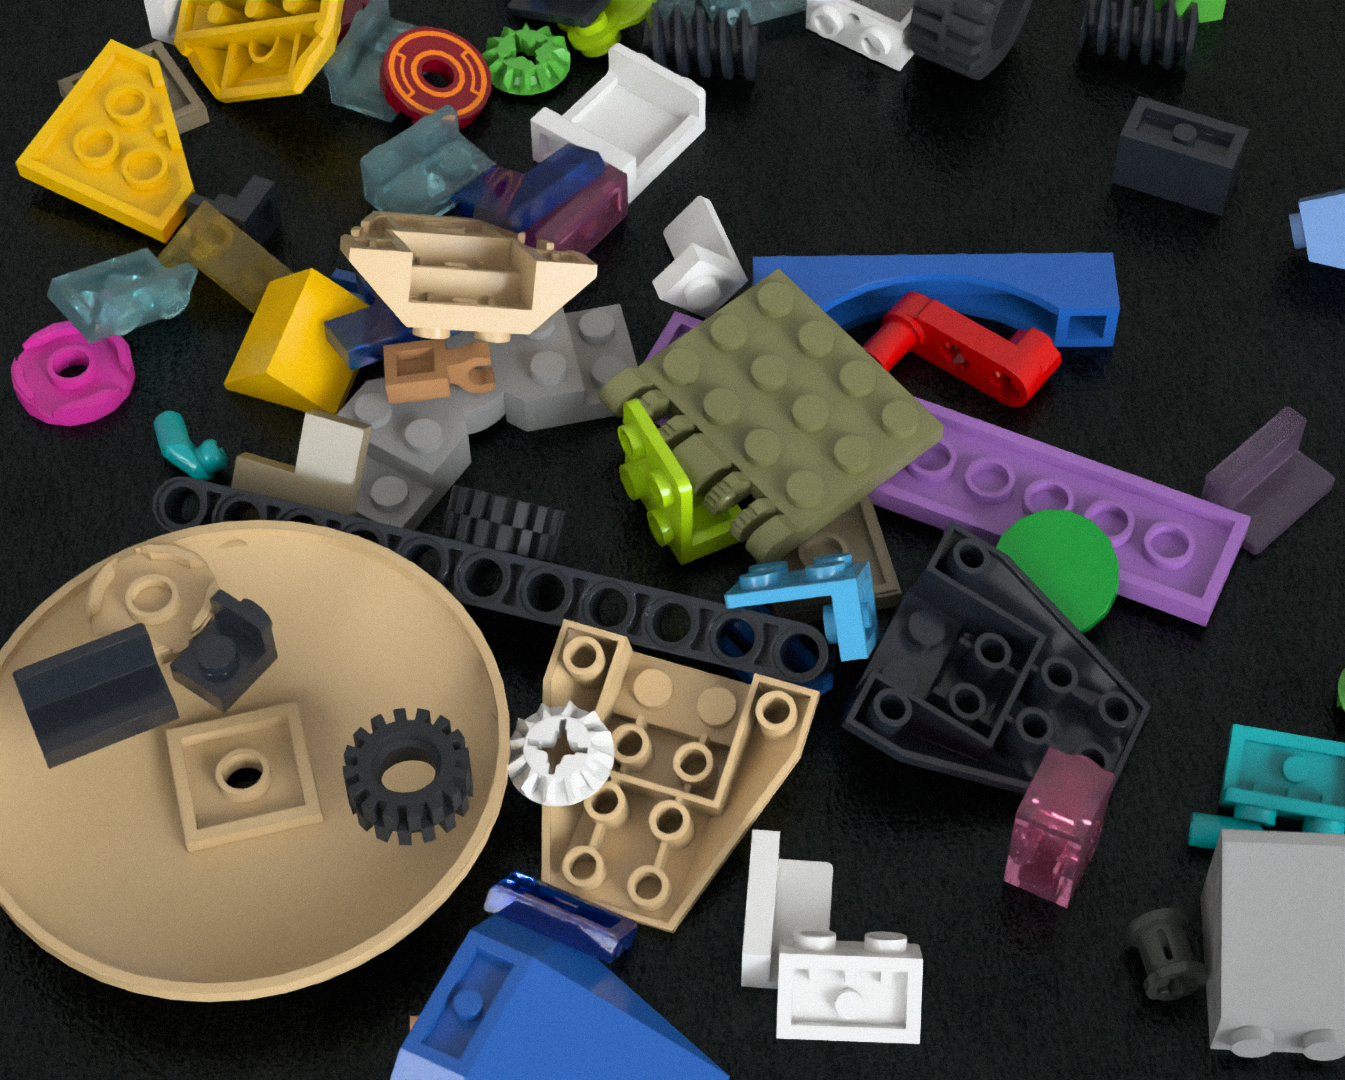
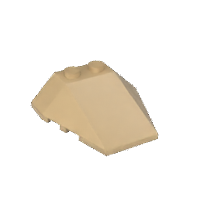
[340,211,598,343]

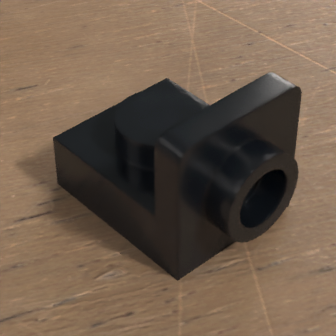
[170,589,278,713]

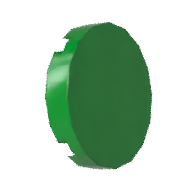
[996,510,1120,633]

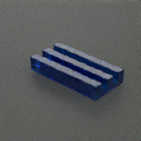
[483,871,639,963]

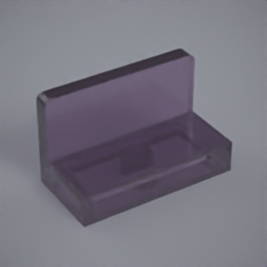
[1201,405,1335,554]

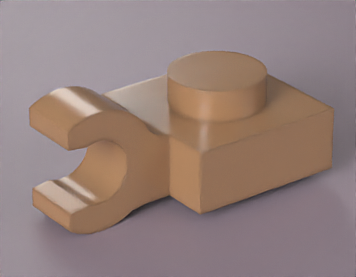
[383,339,495,404]

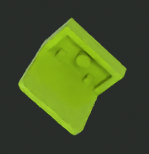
[618,398,742,566]

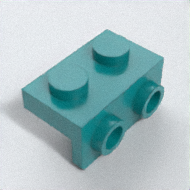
[1219,724,1345,834]

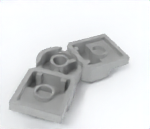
[337,304,638,531]

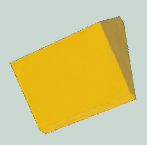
[224,268,382,415]

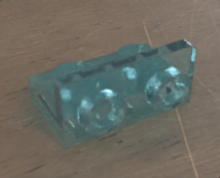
[324,0,426,123]
[360,104,497,216]

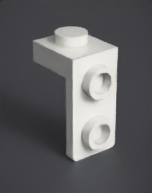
[652,196,748,318]

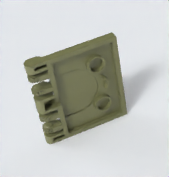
[599,268,944,564]

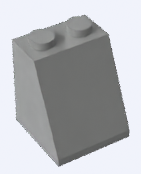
[1200,829,1345,1061]

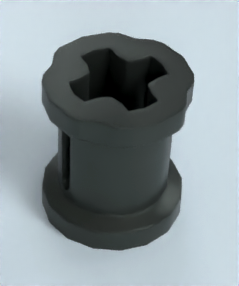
[1125,908,1208,1001]

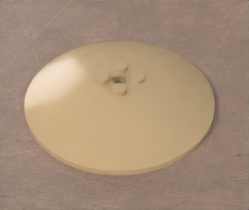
[0,520,511,1002]

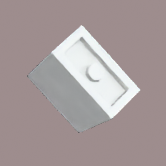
[530,43,706,210]

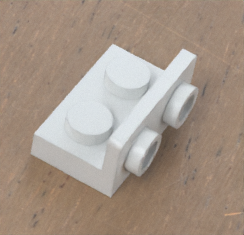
[776,929,923,1044]

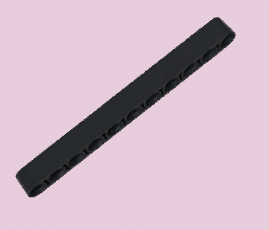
[153,477,836,685]

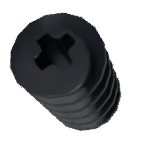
[1077,0,1200,74]
[642,3,759,81]

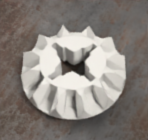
[508,700,615,807]

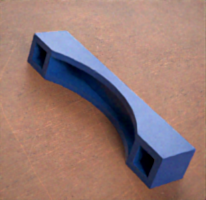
[752,252,1120,347]

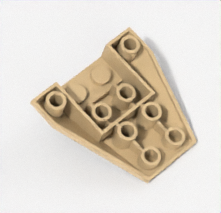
[541,619,820,933]

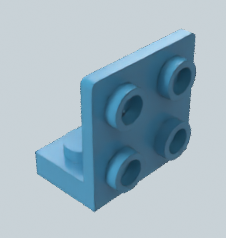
[724,553,880,661]

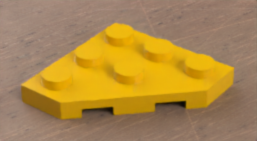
[15,39,195,244]

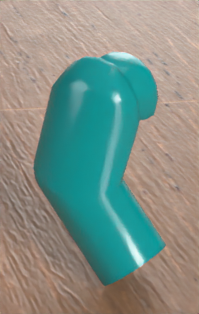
[154,411,228,481]

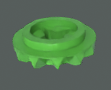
[482,22,571,95]

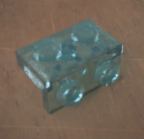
[47,248,198,344]

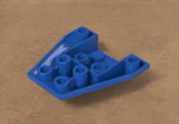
[390,907,730,1080]

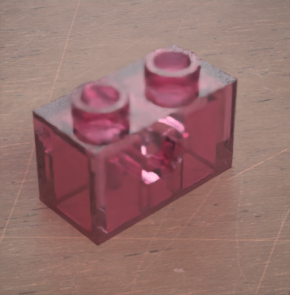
[1004,747,1115,908]

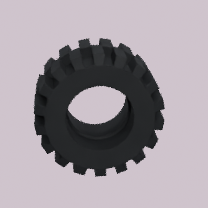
[910,0,1032,80]

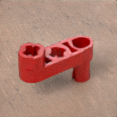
[862,291,1062,407]

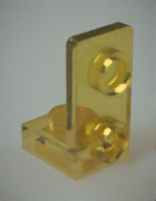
[150,200,294,314]

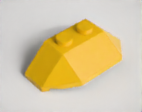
[173,0,344,103]

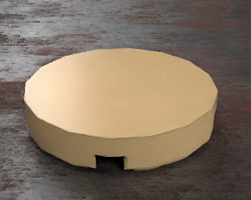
[85,543,219,666]

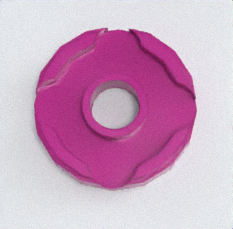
[11,319,136,426]

